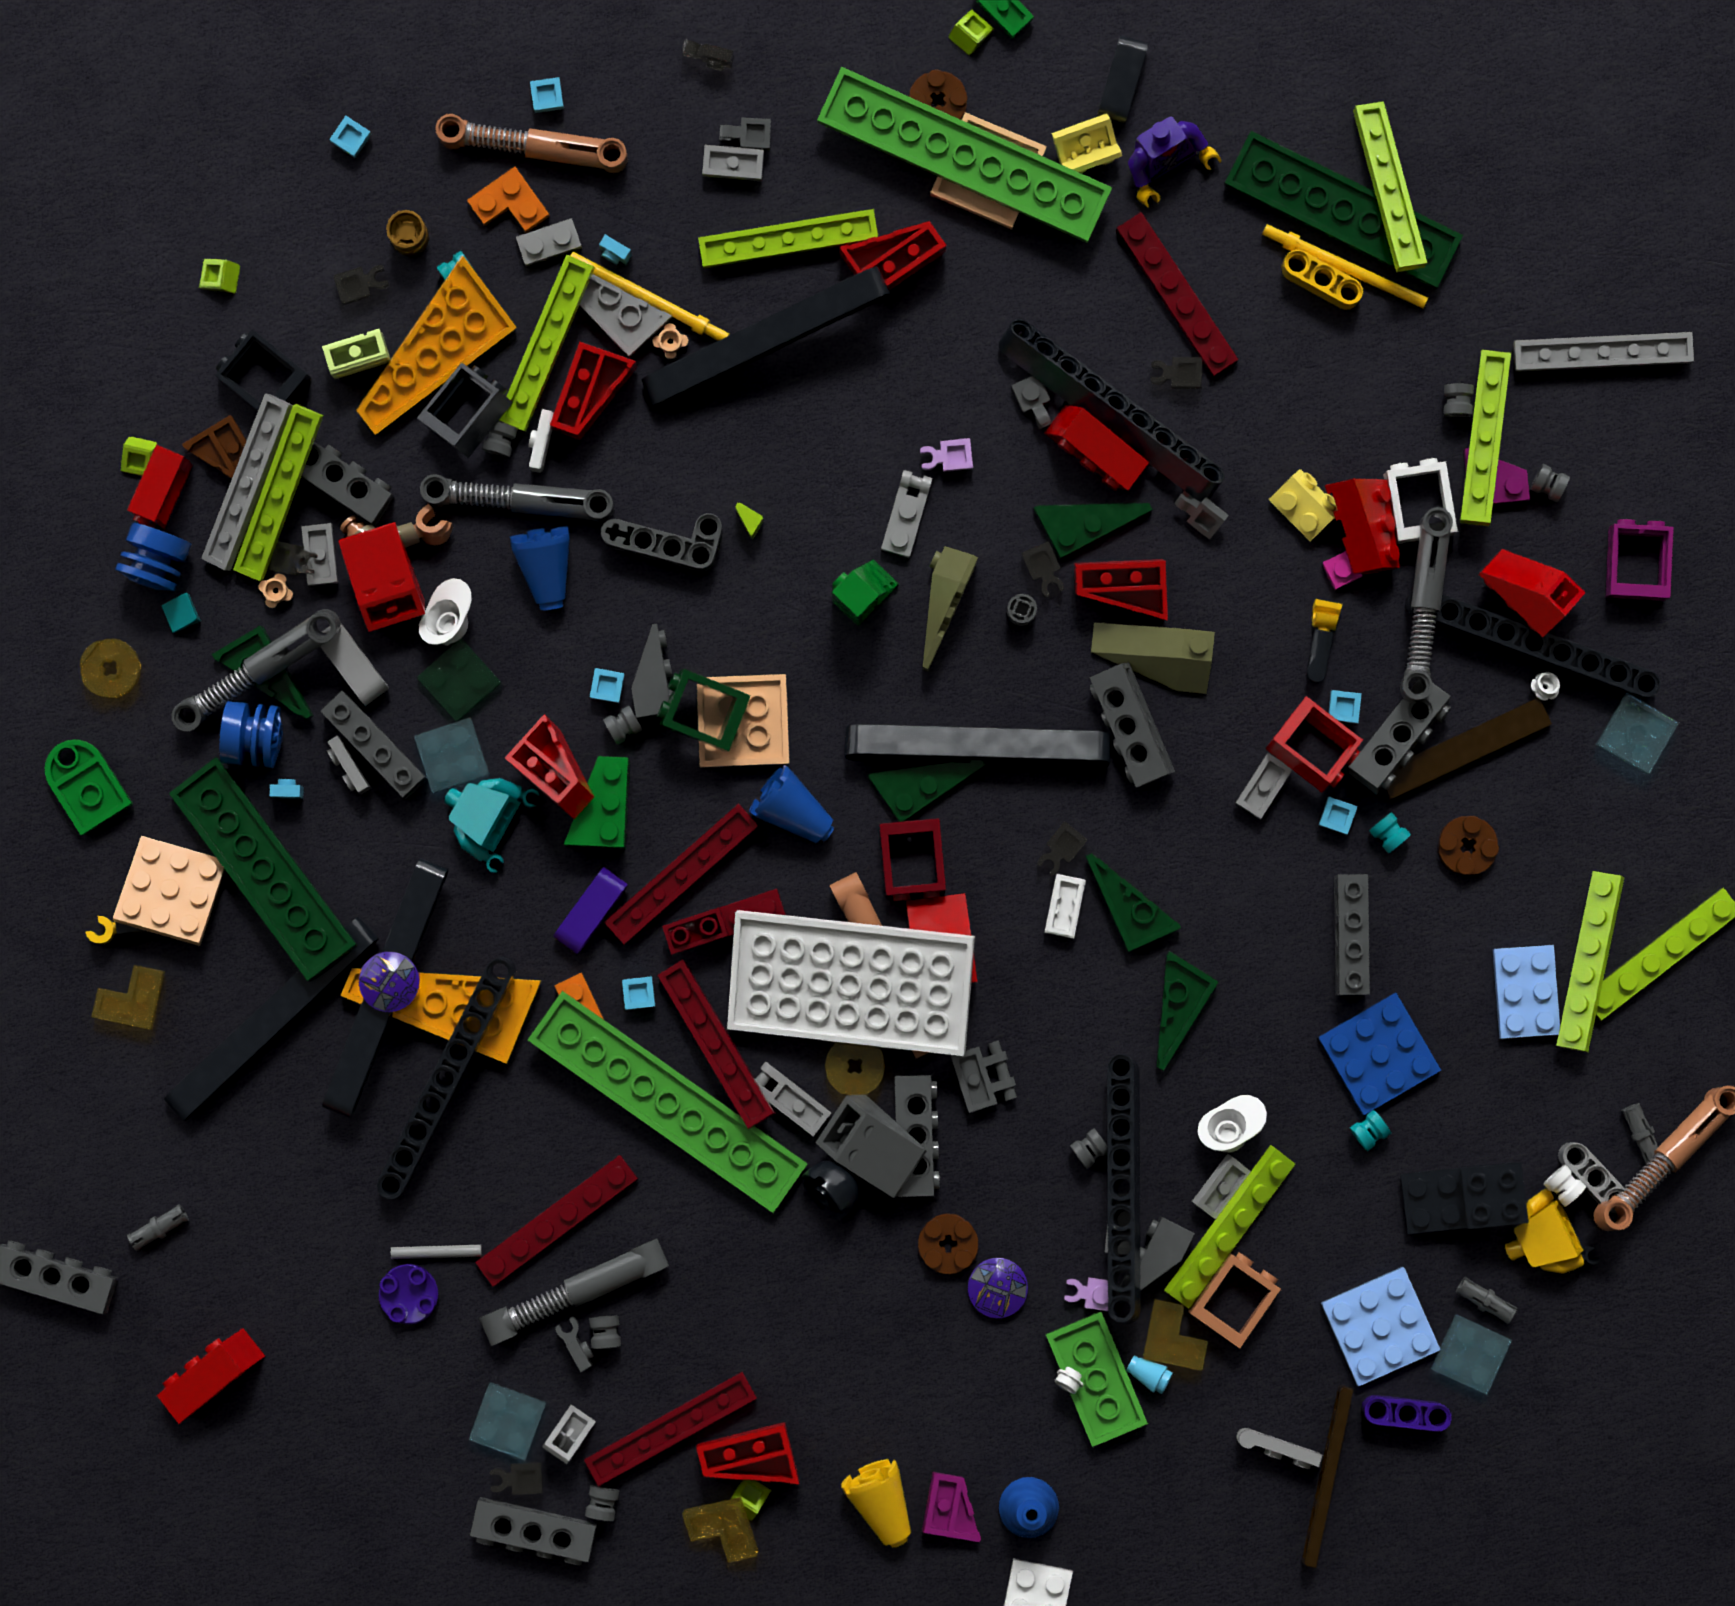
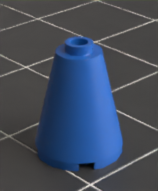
[749,765,834,843]
[999,1477,1059,1538]

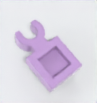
[920,438,973,472]
[1064,1277,1108,1311]

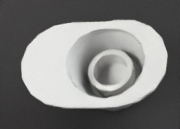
[419,578,472,646]
[1198,1095,1267,1153]

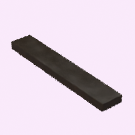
[1386,698,1552,800]
[1301,1385,1354,1568]

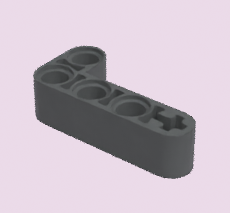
[601,513,723,572]

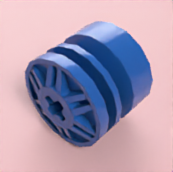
[115,522,192,592]
[219,701,283,768]

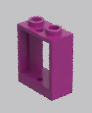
[1605,519,1673,601]

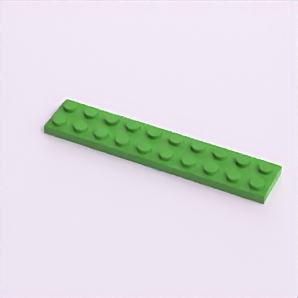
[817,67,1112,243]
[528,991,808,1213]

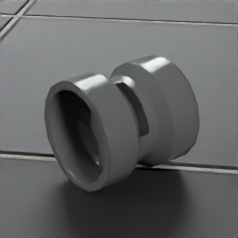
[1444,383,1474,417]
[482,422,518,458]
[1530,463,1570,503]
[1006,594,1037,626]
[603,705,643,745]
[1070,1128,1108,1169]
[589,1315,621,1349]
[585,1485,619,1521]

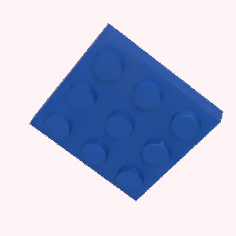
[1318,993,1441,1115]

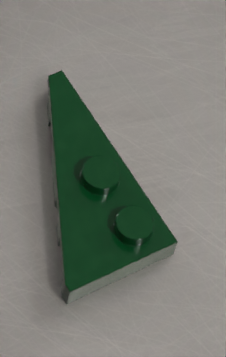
[1034,503,1152,559]
[211,626,314,720]
[868,758,986,822]
[1085,854,1181,952]
[1156,951,1218,1071]

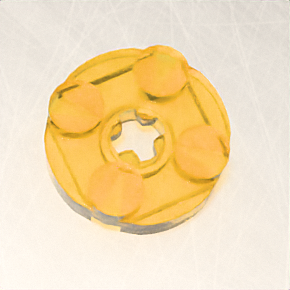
[80,639,142,699]
[825,1042,885,1095]

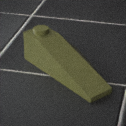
[922,546,978,672]
[1091,623,1215,694]

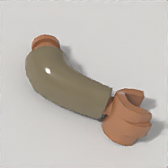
[340,503,453,548]

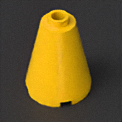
[841,1459,911,1548]

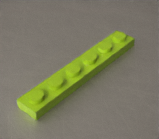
[1353,102,1427,272]
[698,209,878,269]
[500,254,595,431]
[1460,350,1511,526]
[233,404,324,581]
[1556,871,1624,1052]
[1596,888,1735,1021]
[1164,1145,1295,1308]

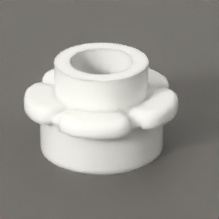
[1531,672,1560,701]
[1055,1367,1084,1394]

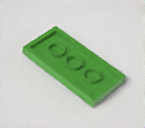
[1046,1311,1148,1447]

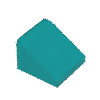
[162,592,201,633]

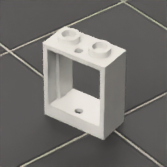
[1384,458,1458,544]

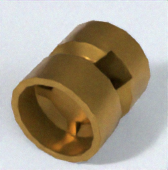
[386,210,429,256]

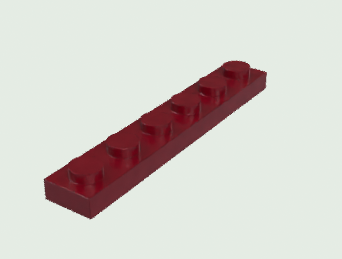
[1116,212,1239,377]
[604,803,758,945]
[657,959,775,1129]
[475,1154,638,1286]
[584,1371,757,1486]

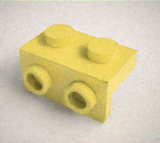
[1051,114,1122,174]
[1269,469,1338,542]

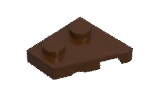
[182,415,247,478]

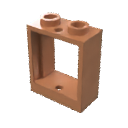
[1188,1252,1281,1348]

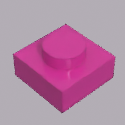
[1322,551,1362,590]

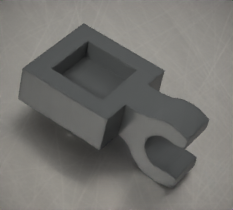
[719,117,771,151]
[1011,376,1051,429]
[1175,491,1229,540]
[556,1317,594,1372]

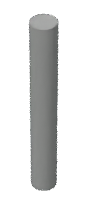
[391,1245,482,1259]

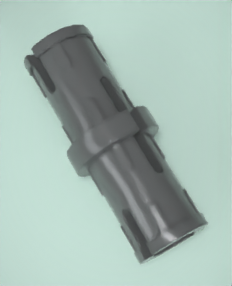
[1621,1103,1659,1165]
[127,1204,189,1251]
[1455,1277,1517,1324]

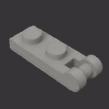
[881,470,932,558]
[755,1061,831,1136]
[1236,1428,1322,1469]

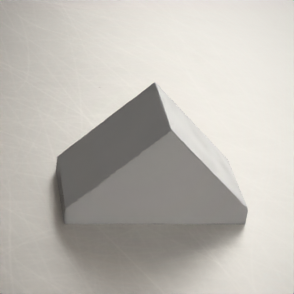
[542,1405,596,1464]

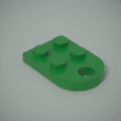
[45,739,133,836]

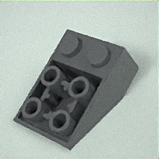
[816,1094,927,1198]

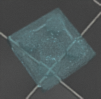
[1596,693,1679,775]
[414,717,490,793]
[1431,1314,1512,1395]
[469,1382,547,1460]

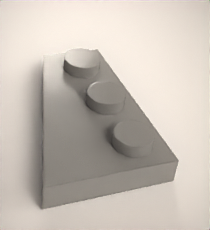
[579,274,672,358]

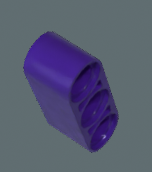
[553,867,628,954]
[1361,1395,1452,1431]

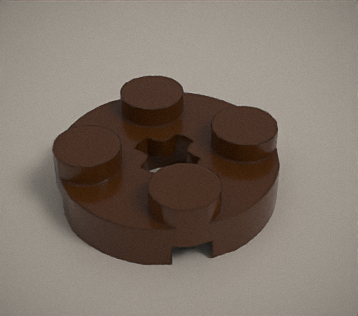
[909,69,967,120]
[1438,816,1499,875]
[918,1213,978,1274]

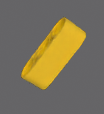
[1281,250,1363,310]

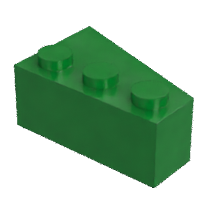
[832,559,899,626]
[564,756,630,849]

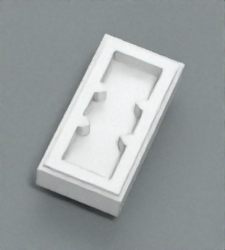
[529,409,554,473]
[1044,874,1086,939]

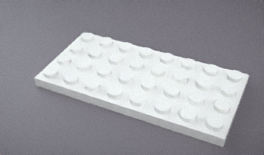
[727,910,975,1056]

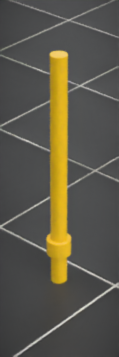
[1262,224,1428,308]
[570,251,730,341]

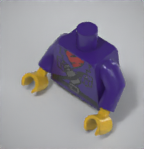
[1128,116,1221,208]

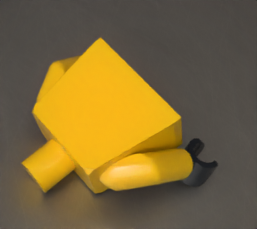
[1505,1189,1600,1274]

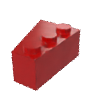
[839,221,947,291]
[550,342,638,440]
[1044,405,1149,491]
[1324,479,1400,574]
[1074,559,1168,621]
[505,714,594,819]
[156,1328,265,1424]
[696,1422,800,1484]

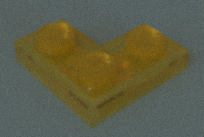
[92,965,165,1030]
[1142,1299,1208,1371]
[682,1497,759,1562]

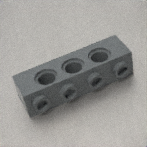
[301,437,395,527]
[1090,662,1175,787]
[1348,680,1451,795]
[321,691,428,800]
[1334,874,1370,995]
[894,1075,940,1197]
[0,1240,118,1314]
[470,1497,598,1565]

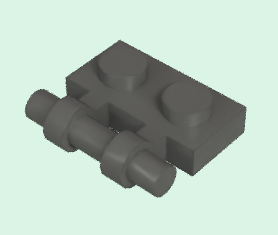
[951,1040,1017,1113]

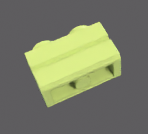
[322,329,391,379]

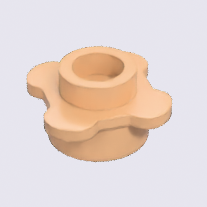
[653,323,688,359]
[259,574,293,608]

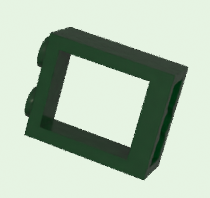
[657,669,751,751]

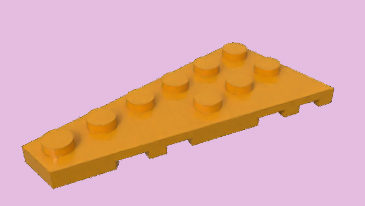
[356,255,517,435]
[341,968,541,1064]

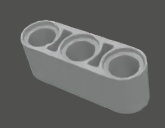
[320,623,389,706]
[1558,1142,1625,1214]

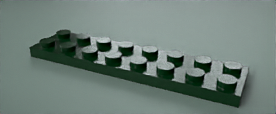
[1224,131,1463,290]
[169,757,358,982]

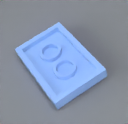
[1492,945,1560,1039]

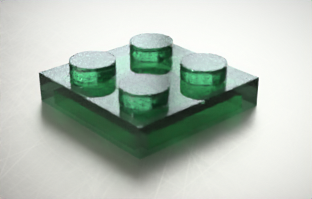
[417,638,501,722]

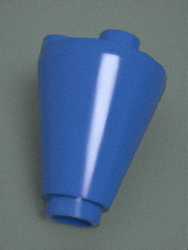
[510,526,570,610]

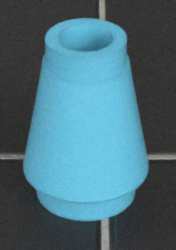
[1126,1355,1173,1394]

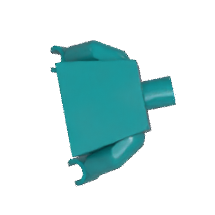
[444,778,540,873]

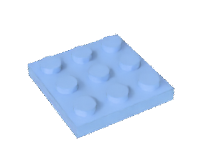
[1321,1267,1440,1386]

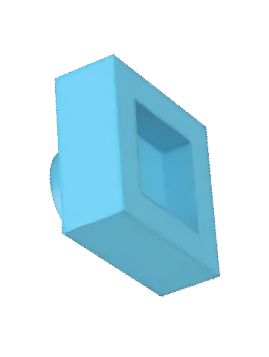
[530,77,564,113]
[329,116,371,158]
[599,234,632,265]
[590,668,625,703]
[1328,690,1362,724]
[270,779,304,799]
[1319,797,1357,835]
[622,976,655,1010]

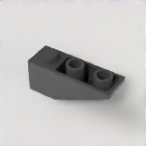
[631,624,672,720]
[1120,1216,1195,1290]

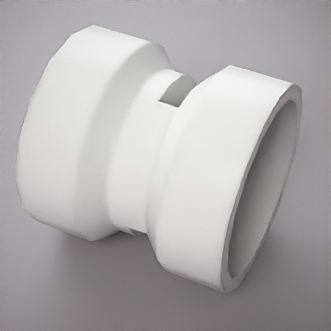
[1543,1164,1586,1207]

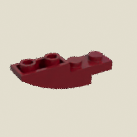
[662,888,786,955]

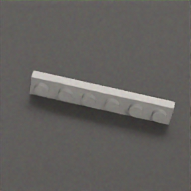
[1513,332,1694,372]
[201,394,293,571]

